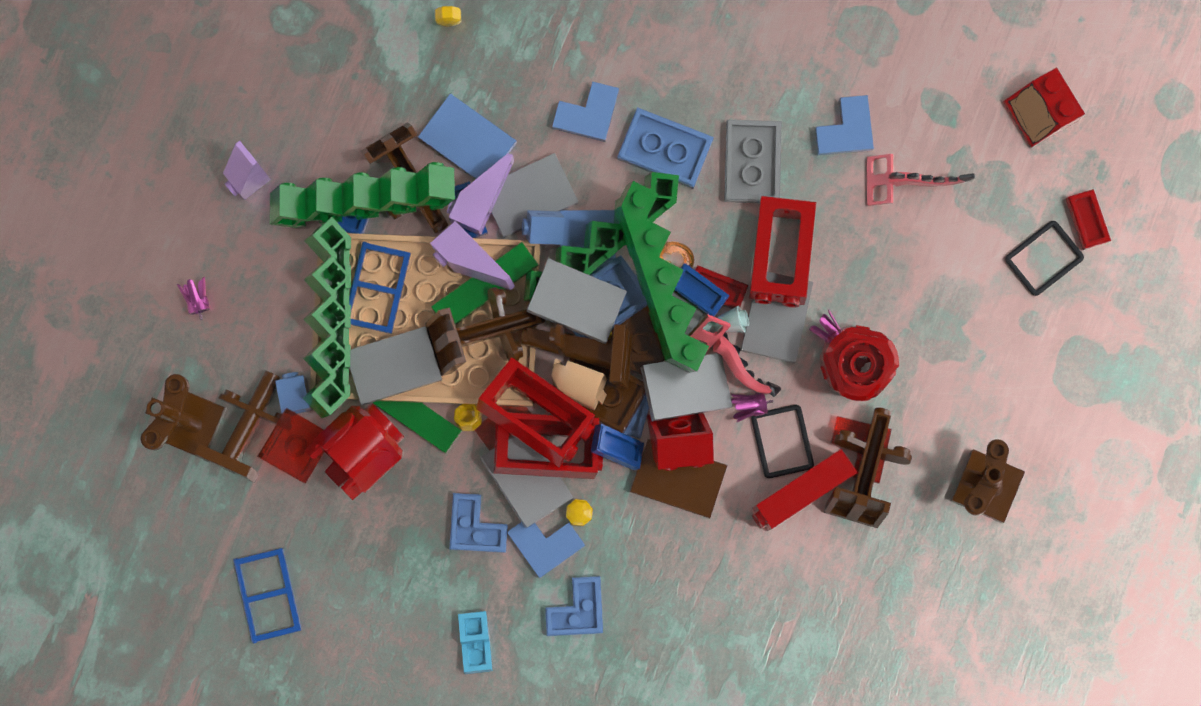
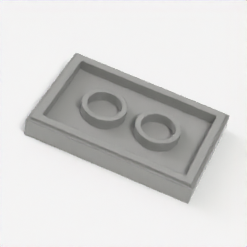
[724,120,782,203]
[492,153,578,238]
[526,258,627,344]
[741,271,813,363]
[350,326,443,406]
[640,353,733,421]
[480,436,574,529]

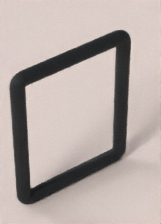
[1005,221,1084,296]
[751,405,814,478]

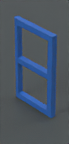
[349,241,411,334]
[233,548,302,644]

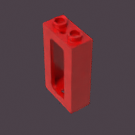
[749,196,817,308]
[476,358,595,467]
[494,413,603,479]
[751,449,858,531]

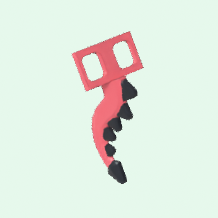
[867,154,976,206]
[689,314,781,397]

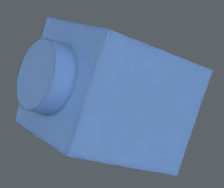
[522,210,565,245]
[276,372,313,416]

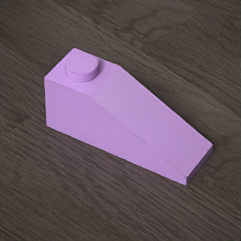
[223,141,271,200]
[447,153,514,236]
[430,221,515,290]

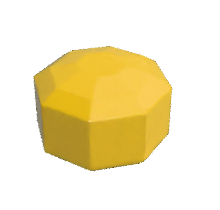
[435,6,461,27]
[454,404,482,431]
[566,499,593,526]

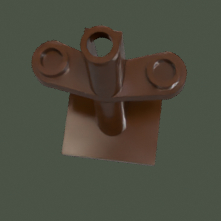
[360,122,455,233]
[425,287,546,376]
[521,324,633,389]
[195,370,292,483]
[140,374,227,458]
[824,407,912,528]
[951,439,1025,523]

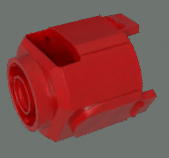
[820,325,899,401]
[304,403,405,500]

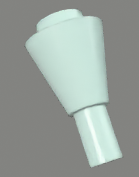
[697,306,749,333]

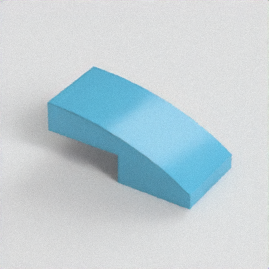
[458,611,493,675]

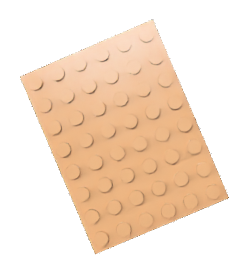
[310,233,541,407]

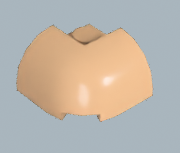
[551,359,607,411]

